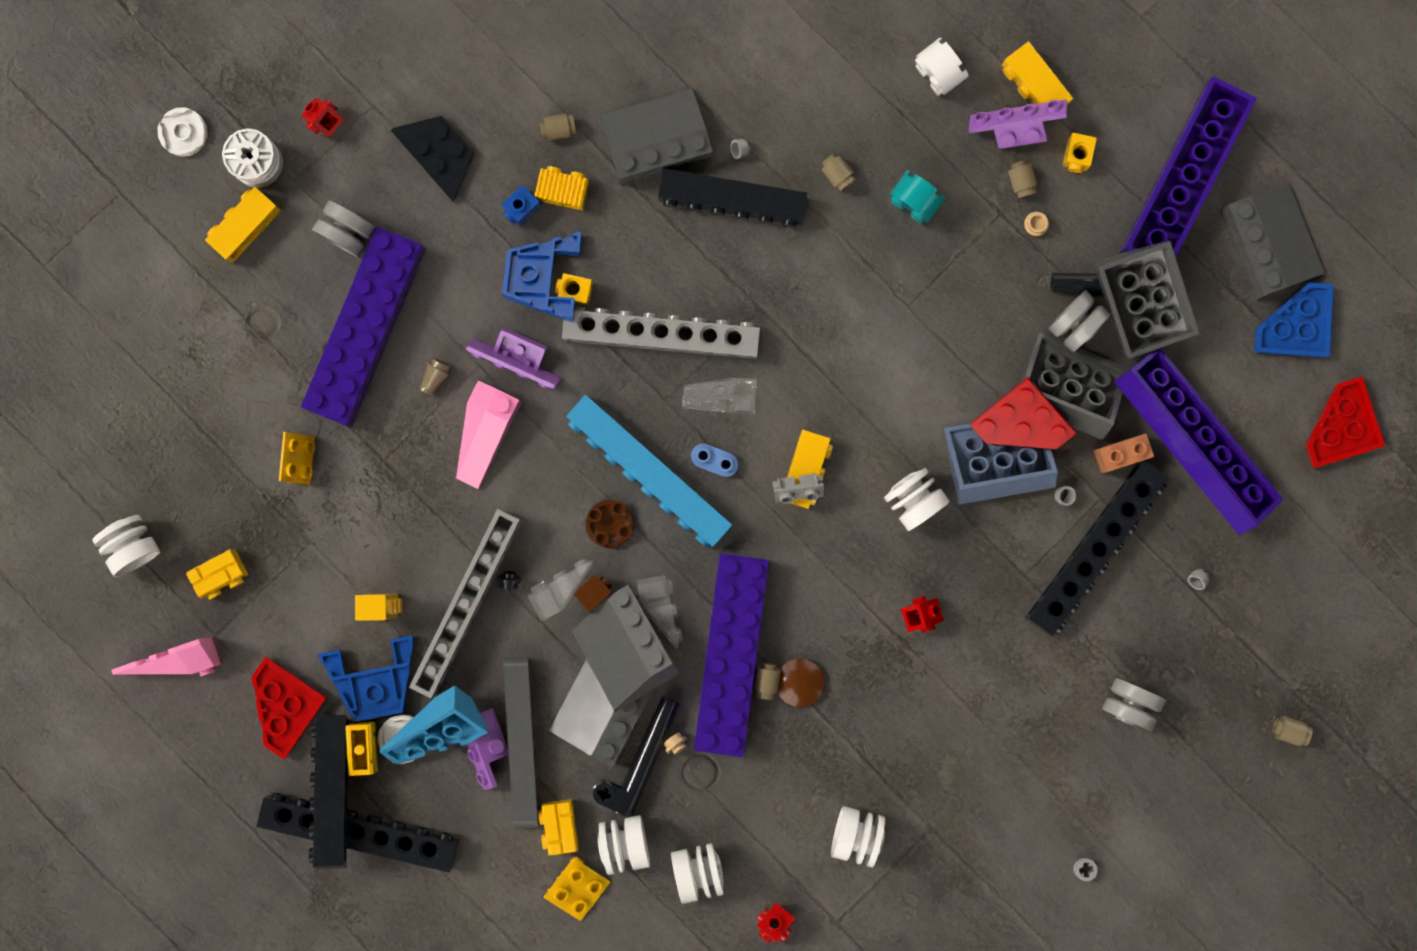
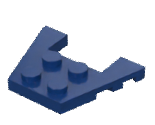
[502,232,582,322]
[318,635,414,722]

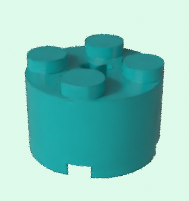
[889,170,946,225]

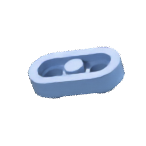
[691,444,738,477]

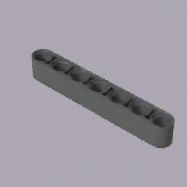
[504,657,539,829]

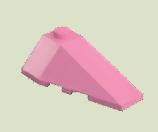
[456,381,522,489]
[112,637,221,677]

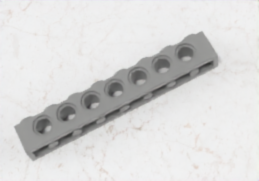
[562,306,760,360]
[409,509,523,698]

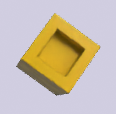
[1062,133,1097,173]
[555,273,593,307]

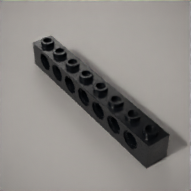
[1025,460,1168,636]
[256,792,459,873]

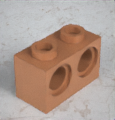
[1093,434,1154,473]

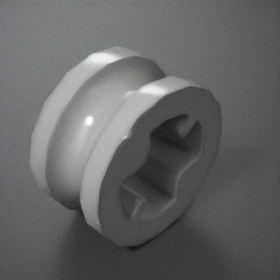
[1073,858,1098,881]

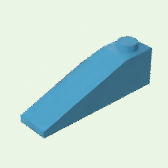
[380,686,488,764]

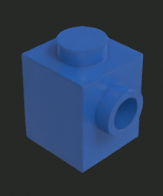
[501,185,542,226]

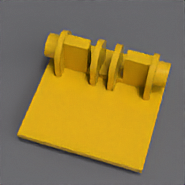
[279,432,315,485]
[544,856,611,921]

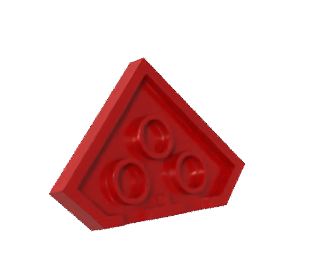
[970,376,1076,449]
[1305,376,1385,468]
[251,657,328,760]

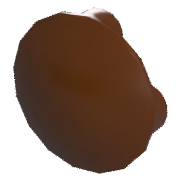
[586,500,634,548]
[778,658,824,707]

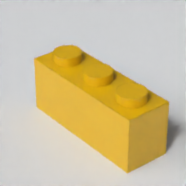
[1002,41,1073,122]
[205,187,282,263]
[787,430,833,509]
[355,593,403,621]

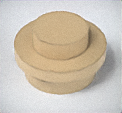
[1024,212,1049,236]
[664,732,688,755]

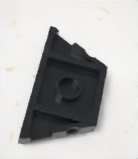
[391,116,474,202]

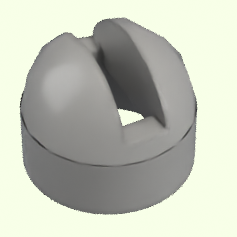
[730,139,751,159]
[1054,486,1076,506]
[1187,569,1210,590]

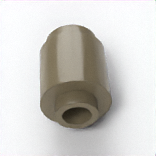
[539,113,576,141]
[821,154,856,192]
[1008,160,1038,198]
[754,662,781,700]
[1272,716,1313,746]

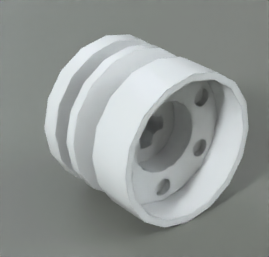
[222,128,283,188]
[883,467,950,531]
[92,515,160,577]
[831,806,885,868]
[598,815,650,875]
[671,843,724,904]

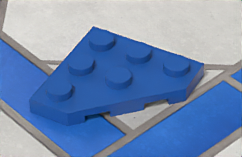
[1254,283,1334,358]

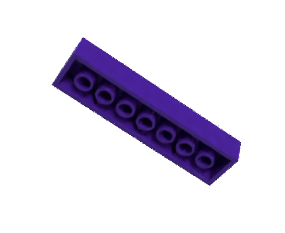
[1119,76,1257,258]
[301,226,426,428]
[1114,348,1284,535]
[694,553,769,757]

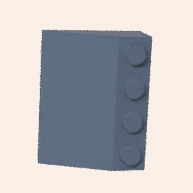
[944,423,1058,504]

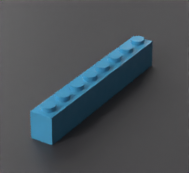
[566,395,732,547]

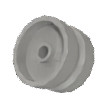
[311,200,375,258]
[1048,290,1111,353]
[1102,678,1167,732]

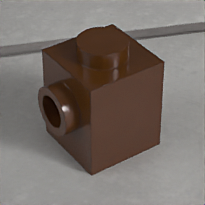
[573,575,612,613]

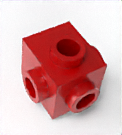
[301,97,344,138]
[901,596,944,633]
[756,903,795,944]

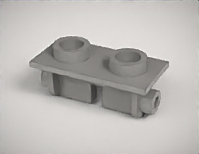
[772,473,824,504]

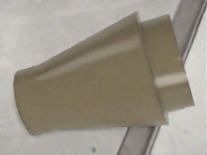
[419,358,450,396]

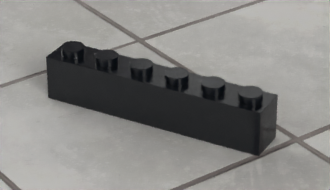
[658,168,807,228]
[309,715,349,869]

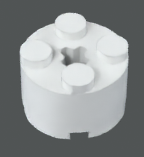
[915,37,969,96]

